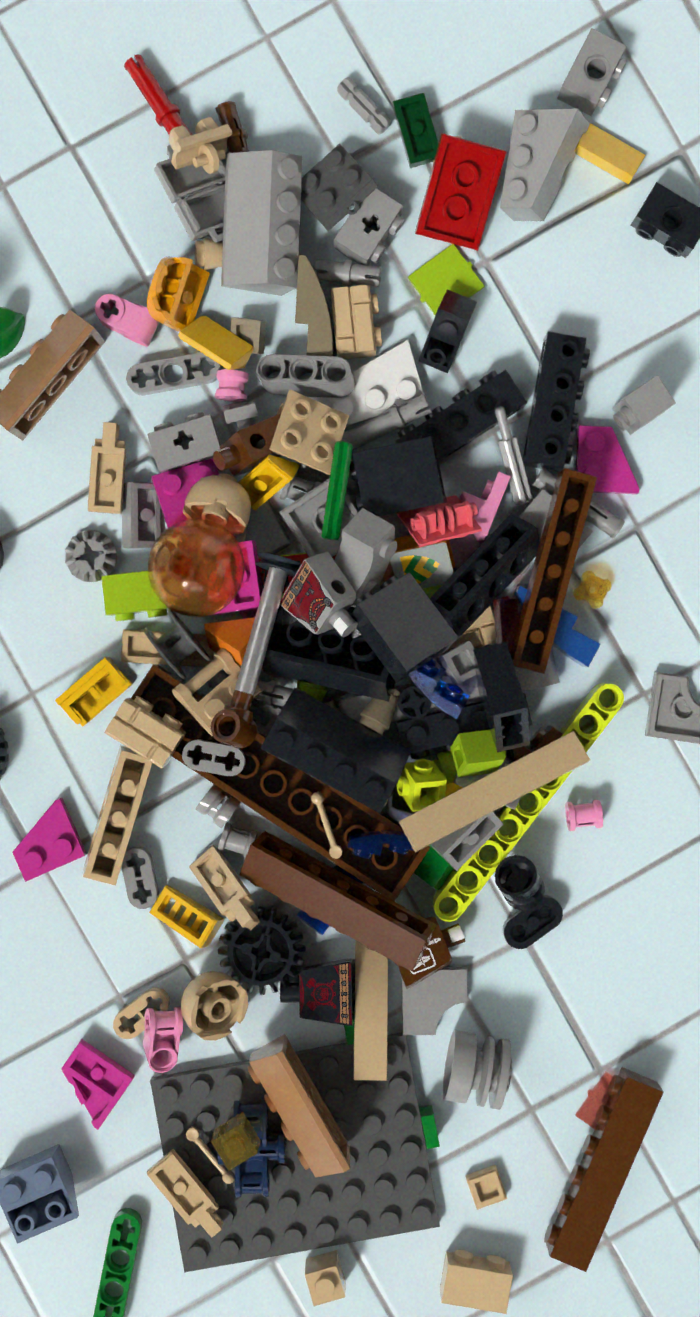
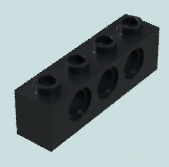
[395,370,527,462]
[429,513,540,641]

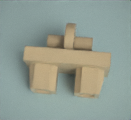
[168,117,232,174]

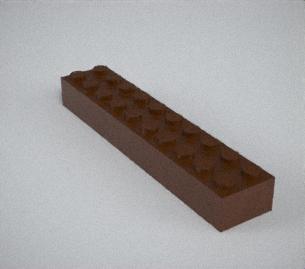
[131,664,430,902]

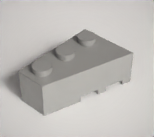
[500,108,590,221]

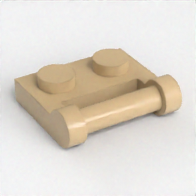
[172,648,262,736]

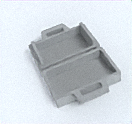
[154,145,226,242]

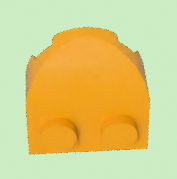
[147,256,210,332]

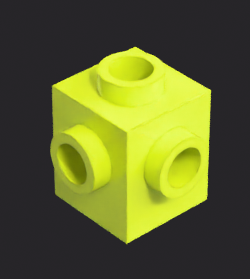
[397,759,447,812]

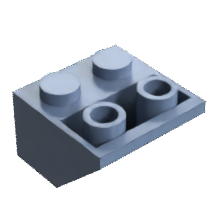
[0,1144,79,1244]

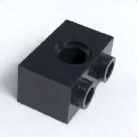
[630,182,700,258]

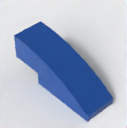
[514,586,601,667]

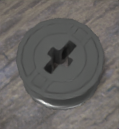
[143,609,211,680]

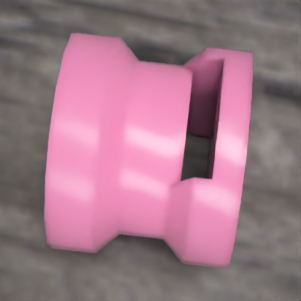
[215,369,249,402]

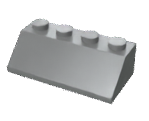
[221,150,302,296]

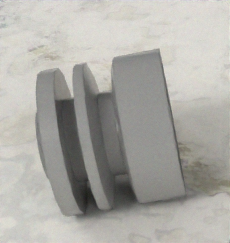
[442,1030,512,1110]

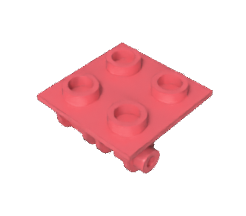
[396,495,482,547]

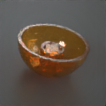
[148,519,244,617]

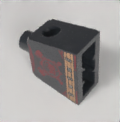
[280,959,353,1026]

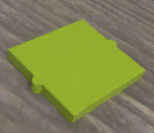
[408,244,485,315]

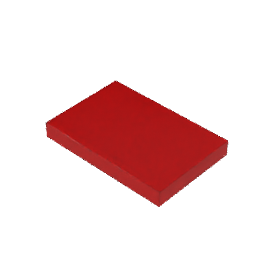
[415,133,507,251]

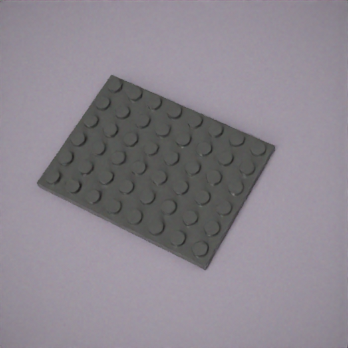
[150,1032,440,1273]

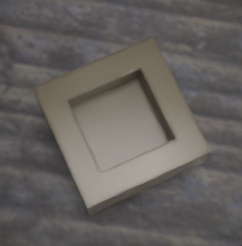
[230,317,266,354]

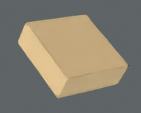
[465,1165,507,1210]

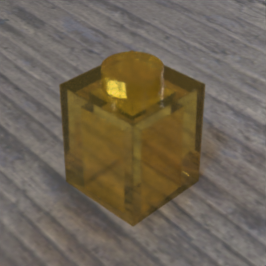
[211,1112,260,1171]

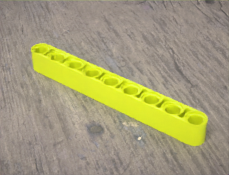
[432,683,624,922]

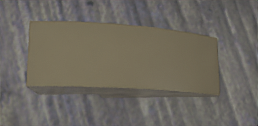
[295,255,333,356]

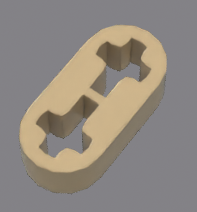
[113,987,170,1039]

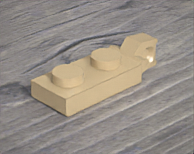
[88,422,127,514]
[189,845,260,931]
[147,1149,224,1238]

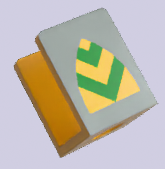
[390,535,455,589]

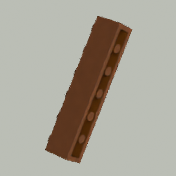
[510,468,597,674]
[239,831,437,971]
[544,1067,664,1272]

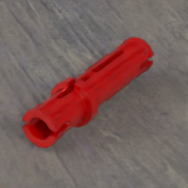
[124,54,193,136]

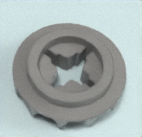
[65,530,117,582]

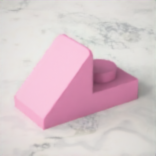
[459,472,511,543]

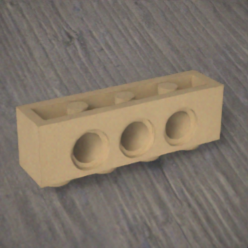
[83,745,152,886]

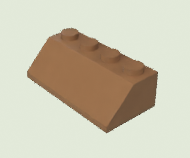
[0,310,105,441]
[248,1034,350,1178]

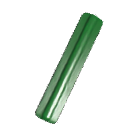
[321,441,353,541]

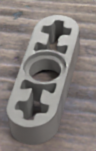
[126,352,221,395]

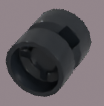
[494,855,545,911]

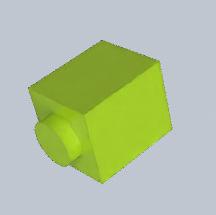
[450,730,506,778]

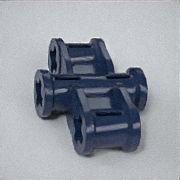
[217,1100,285,1197]

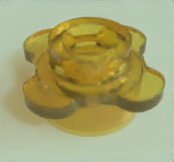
[573,571,612,609]

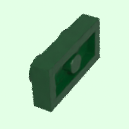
[392,93,439,168]

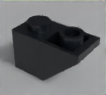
[418,289,477,373]

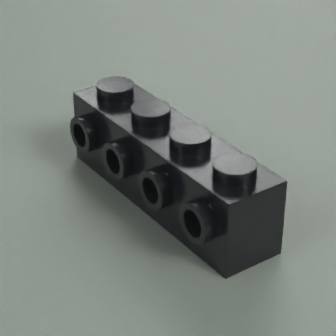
[523,331,590,472]
[395,693,533,759]

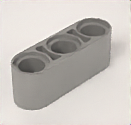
[256,354,355,398]

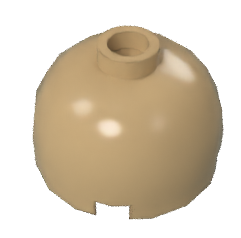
[183,473,251,535]
[181,971,248,1041]

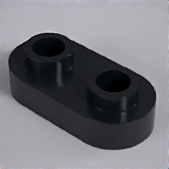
[503,895,563,949]

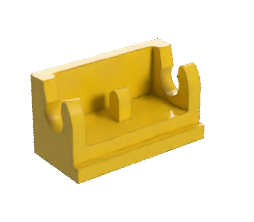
[55,657,133,727]

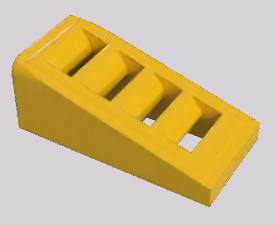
[149,885,224,948]

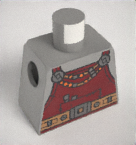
[280,552,358,637]

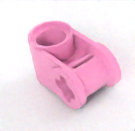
[95,294,159,347]
[143,1007,183,1073]

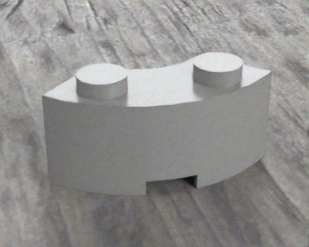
[334,508,397,608]

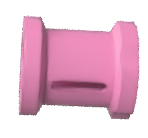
[565,799,603,831]

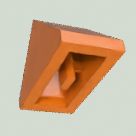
[204,617,255,668]

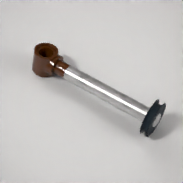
[211,553,301,748]

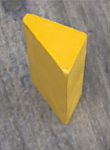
[574,123,646,185]
[178,316,254,370]
[238,455,300,511]

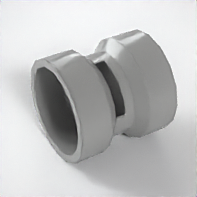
[196,784,241,828]

